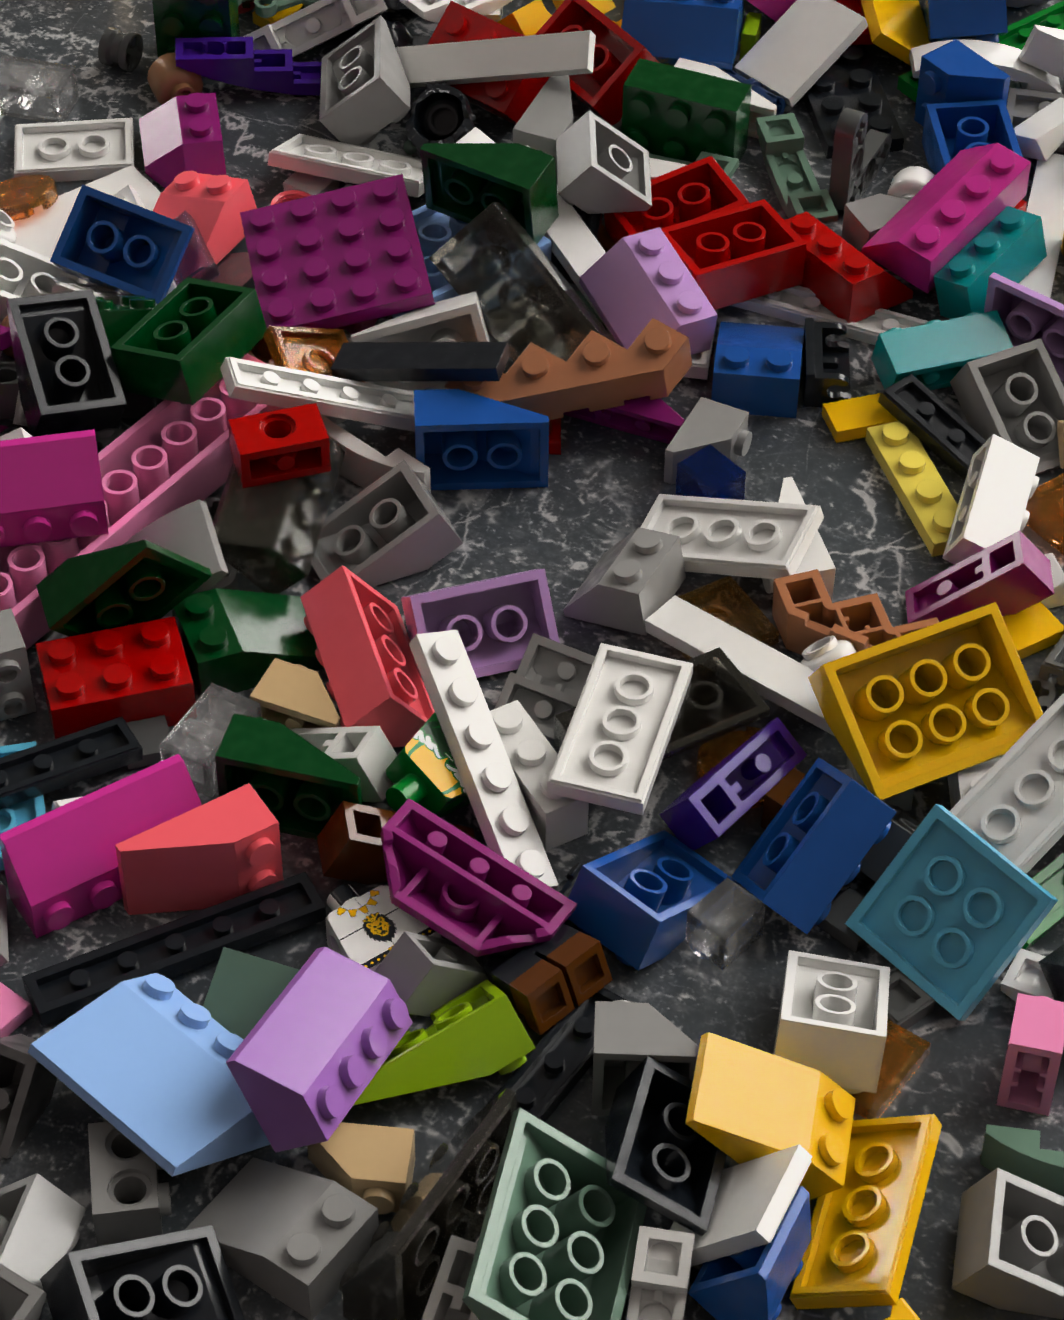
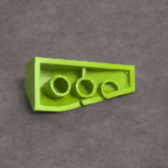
[353,979,536,1106]

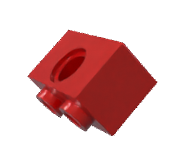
[228,403,331,488]

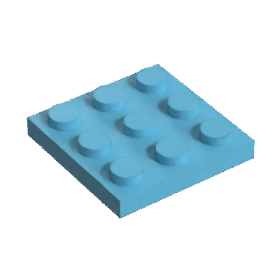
[845,804,1058,1021]

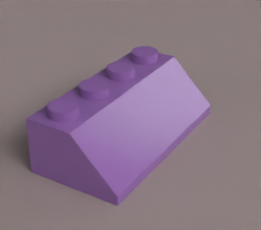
[226,946,413,1152]

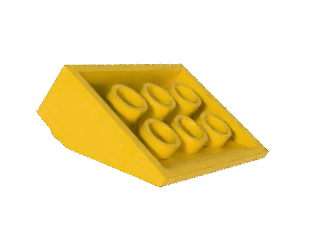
[808,602,1043,800]

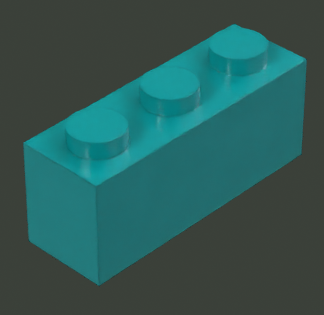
[933,206,1047,319]
[871,310,1014,391]

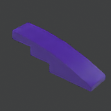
[175,37,322,96]

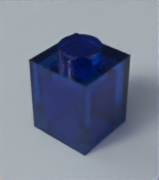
[676,445,746,500]

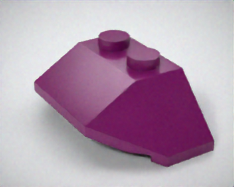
[139,93,226,188]
[380,798,577,957]

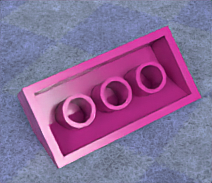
[861,142,1031,294]
[0,429,109,548]
[0,753,202,938]

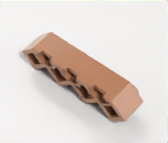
[444,318,692,420]
[772,569,939,655]

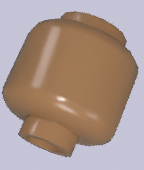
[147,52,203,105]

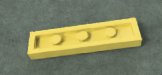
[865,421,958,557]

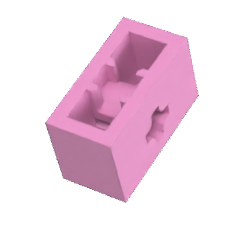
[996,993,1064,1116]

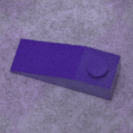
[659,717,807,851]

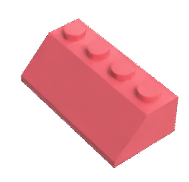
[300,565,435,747]

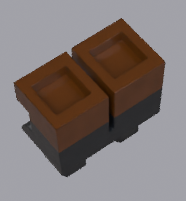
[484,923,613,1035]

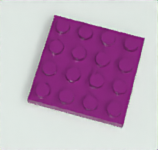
[240,174,435,344]

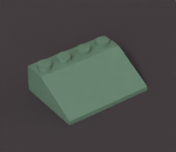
[462,1108,647,1320]

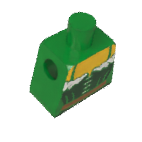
[385,712,470,818]

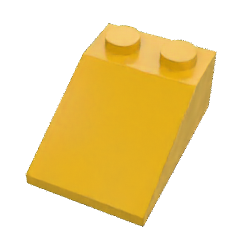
[685,1032,856,1200]

